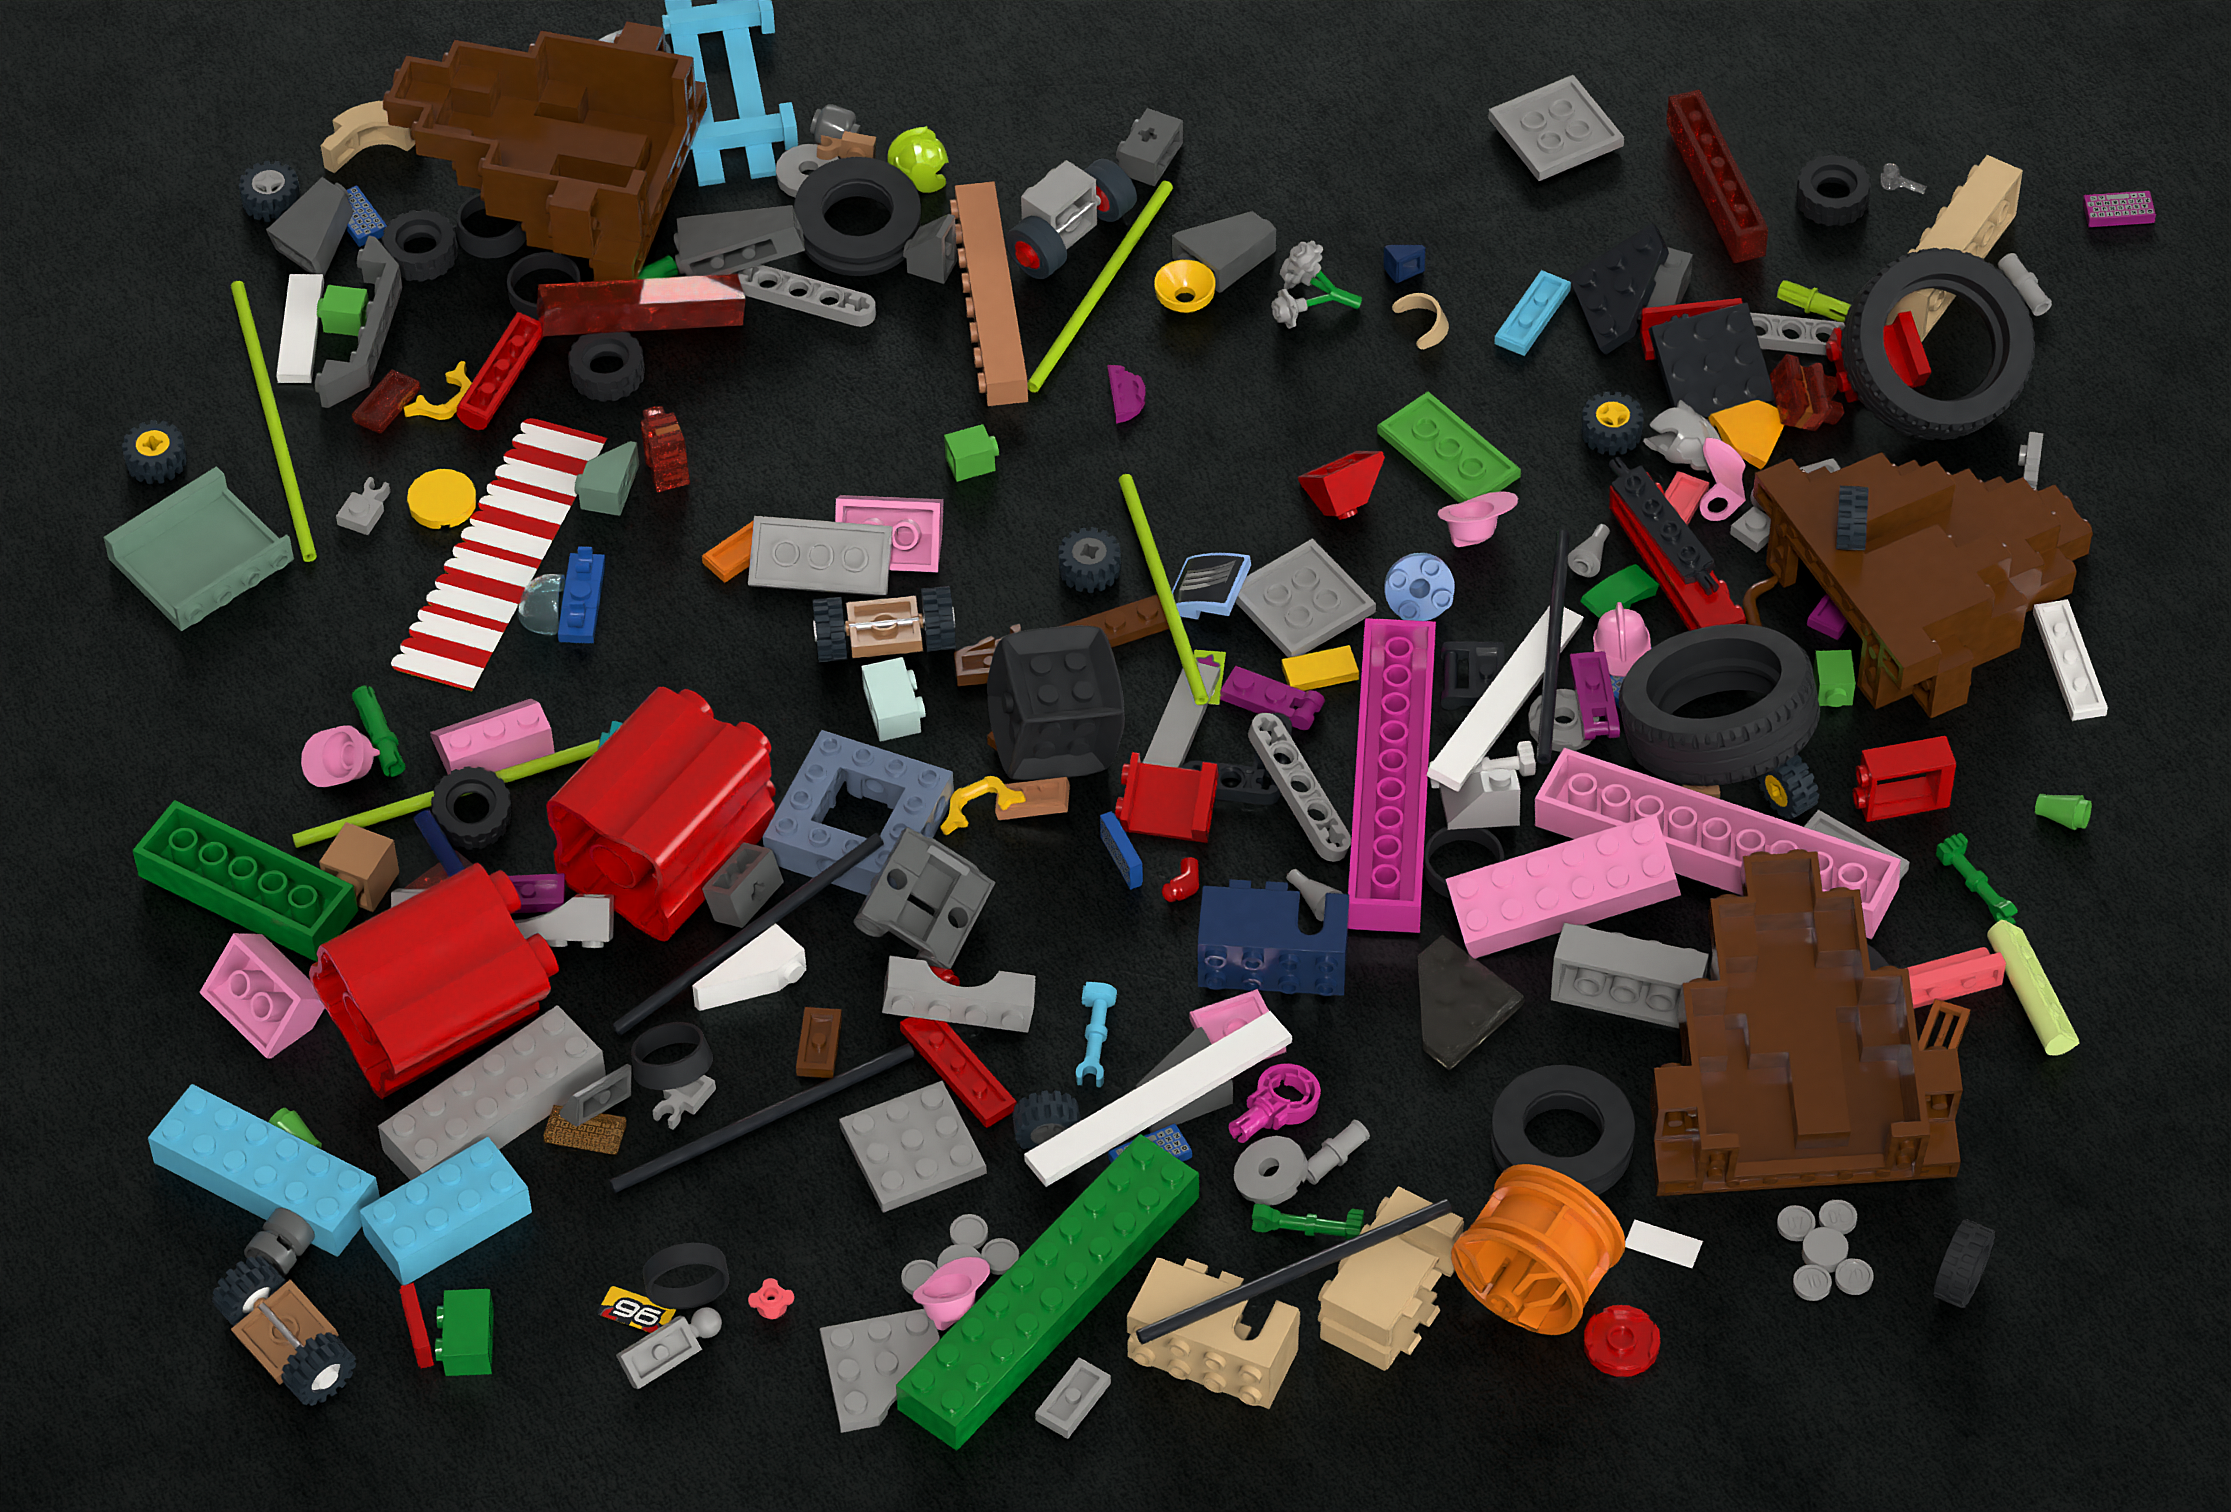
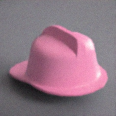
[1438,492,1518,547]
[1593,602,1651,677]
[301,726,380,787]
[913,1257,990,1330]

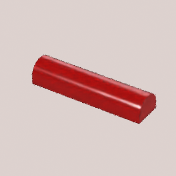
[456,312,548,430]

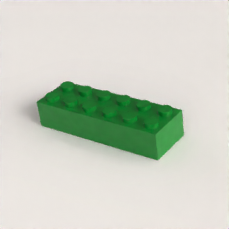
[133,800,358,962]

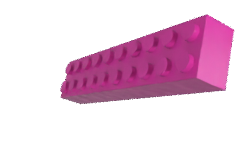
[1348,618,1436,933]

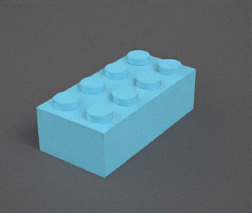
[359,1137,532,1285]

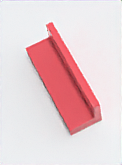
[1908,947,2006,1009]

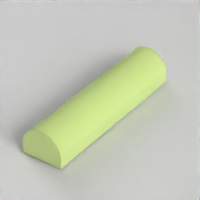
[1987,919,2079,1055]

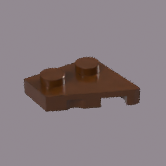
[954,624,1021,686]

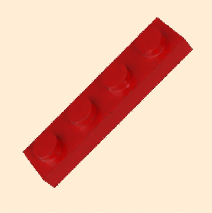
[900,1017,1017,1128]

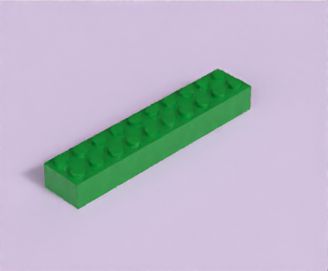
[896,1134,1199,1451]

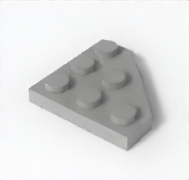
[820,1309,940,1433]

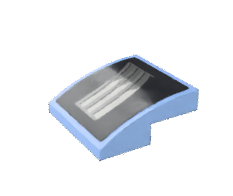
[1172,553,1251,619]

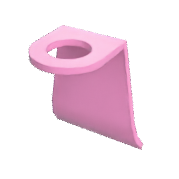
[1699,438,1746,521]

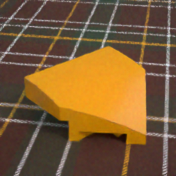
[1708,400,1789,469]

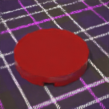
[1583,1305,1660,1377]

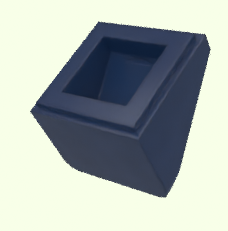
[1383,245,1425,283]

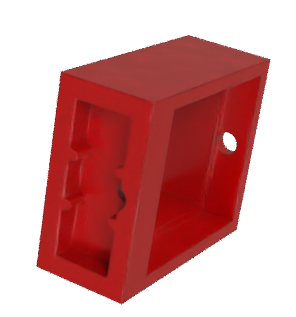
[1853,735,1956,822]

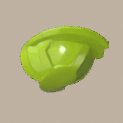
[887,126,949,193]

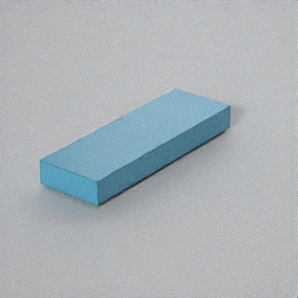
[1495,270,1571,356]

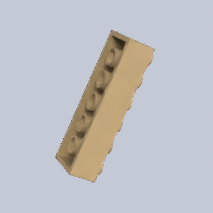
[1886,155,2023,342]

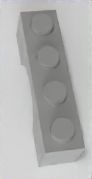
[882,956,1035,1033]

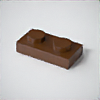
[796,1007,842,1078]

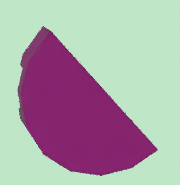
[1107,365,1146,424]

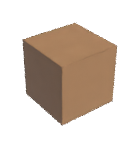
[319,822,399,912]

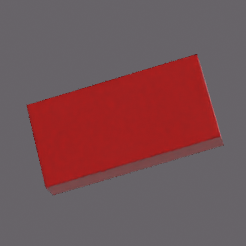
[399,1283,434,1369]

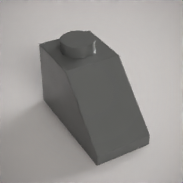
[903,214,957,284]
[1637,247,1693,320]

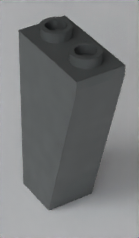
[674,205,805,285]

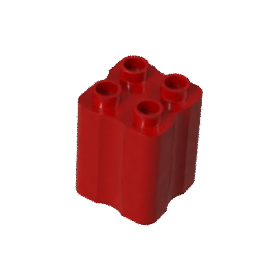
[546,687,776,941]
[309,863,559,1099]

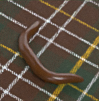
[1742,575,1778,627]

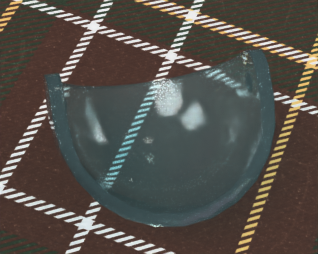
[518,574,565,634]

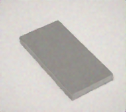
[748,516,893,597]

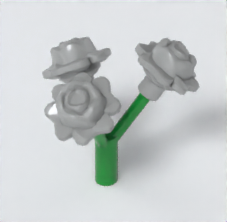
[1271,241,1362,329]

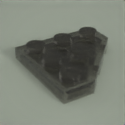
[1417,935,1524,1070]

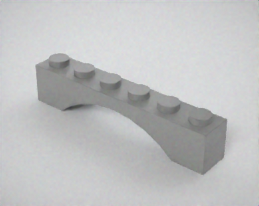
[391,889,614,948]

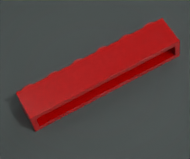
[1610,472,1746,631]

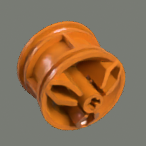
[1451,1164,1625,1335]

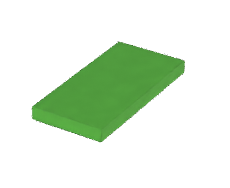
[1377,391,1521,503]

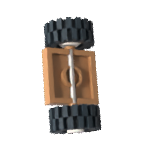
[813,586,956,662]
[212,1256,356,1405]

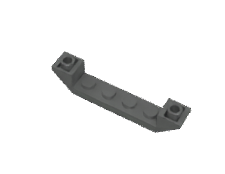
[315,236,403,408]

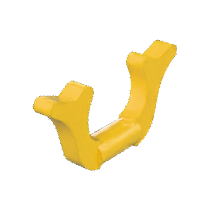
[404,361,471,420]
[940,776,1026,835]

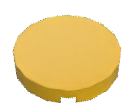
[407,469,476,529]

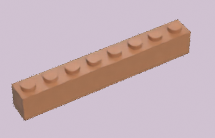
[950,182,1028,406]

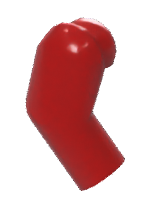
[1162,857,1199,902]

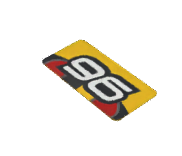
[598,1286,676,1333]

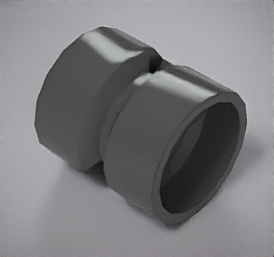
[244,1208,315,1278]

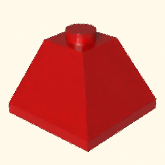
[1298,451,1385,520]

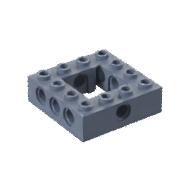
[763,730,954,895]

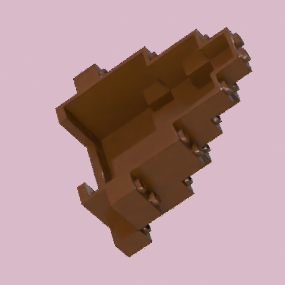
[383,21,707,290]
[1753,452,2093,719]
[1650,849,1963,1196]

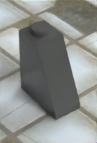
[266,177,353,277]
[1172,211,1276,293]
[1136,1027,1233,1133]

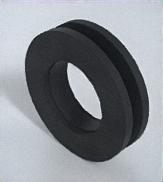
[794,157,921,276]
[1491,1065,1635,1196]

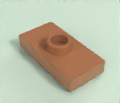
[995,777,1070,820]

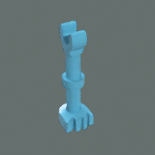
[1076,981,1117,1087]

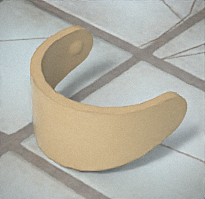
[1392,293,1449,349]

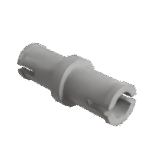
[1998,253,2052,316]
[1306,1120,1370,1185]

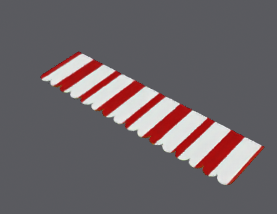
[391,418,607,691]

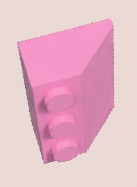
[835,495,943,572]
[430,699,555,775]
[199,933,325,1058]

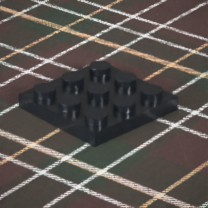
[1648,302,1776,419]

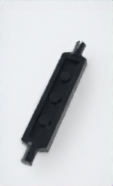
[1608,457,1719,595]

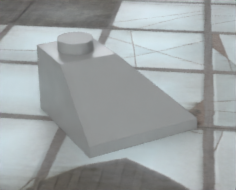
[1439,769,1520,830]

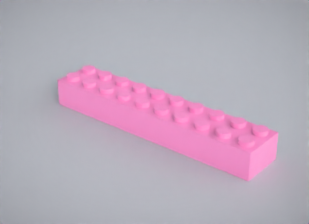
[1535,748,1901,939]

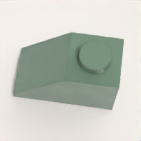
[574,441,639,516]

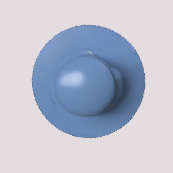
[1384,553,1455,621]

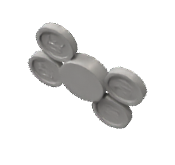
[1777,1200,1874,1301]
[901,1214,1019,1295]

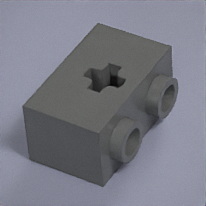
[1116,108,1183,186]
[702,842,784,928]

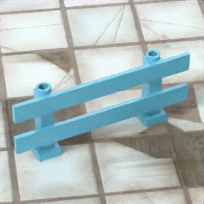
[662,0,798,186]

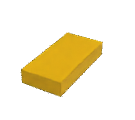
[1282,645,1359,691]

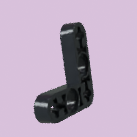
[1181,713,1292,805]

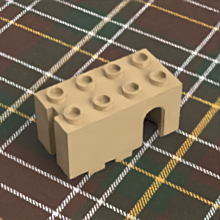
[1318,1186,1464,1371]
[1127,1258,1300,1409]

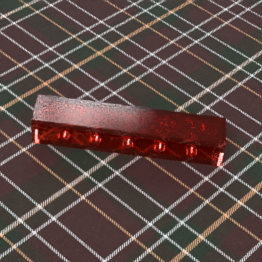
[1666,89,1768,263]
[537,274,745,336]

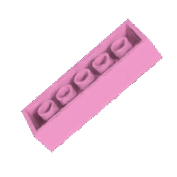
[1446,814,1681,959]

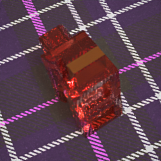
[1770,354,1844,431]
[640,406,690,492]

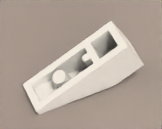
[692,923,806,1011]

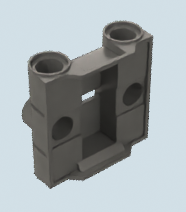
[854,827,996,969]

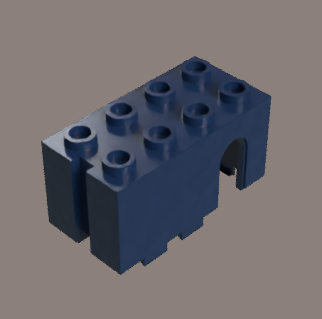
[1198,879,1350,996]

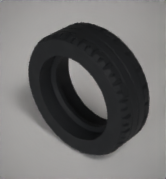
[1841,248,2035,440]
[1619,624,1820,786]

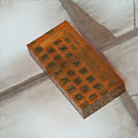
[544,1105,627,1155]

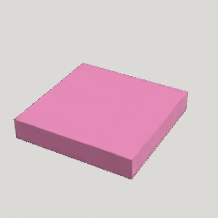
[1190,989,1286,1060]

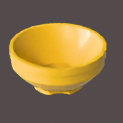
[1155,260,1215,313]

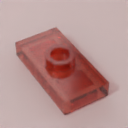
[352,370,421,434]

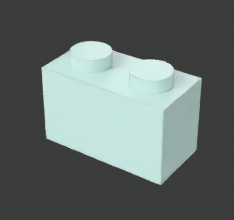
[861,657,926,741]

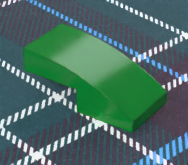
[1580,564,1660,619]

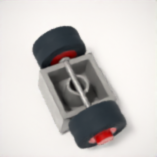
[1006,159,1137,279]

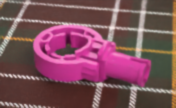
[1229,1064,1321,1143]

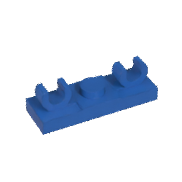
[558,546,605,643]

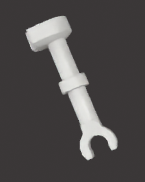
[1429,741,1536,788]

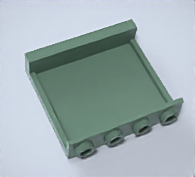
[104,466,294,631]

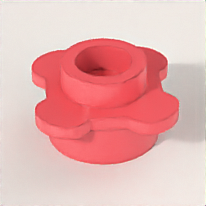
[748,1278,794,1319]

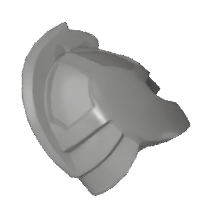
[1643,400,1721,473]

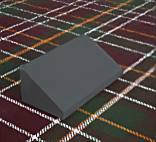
[559,1064,631,1127]

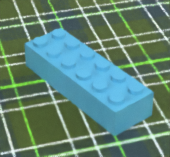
[148,1084,380,1257]

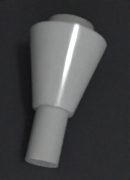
[1568,524,1610,577]
[1287,869,1343,921]

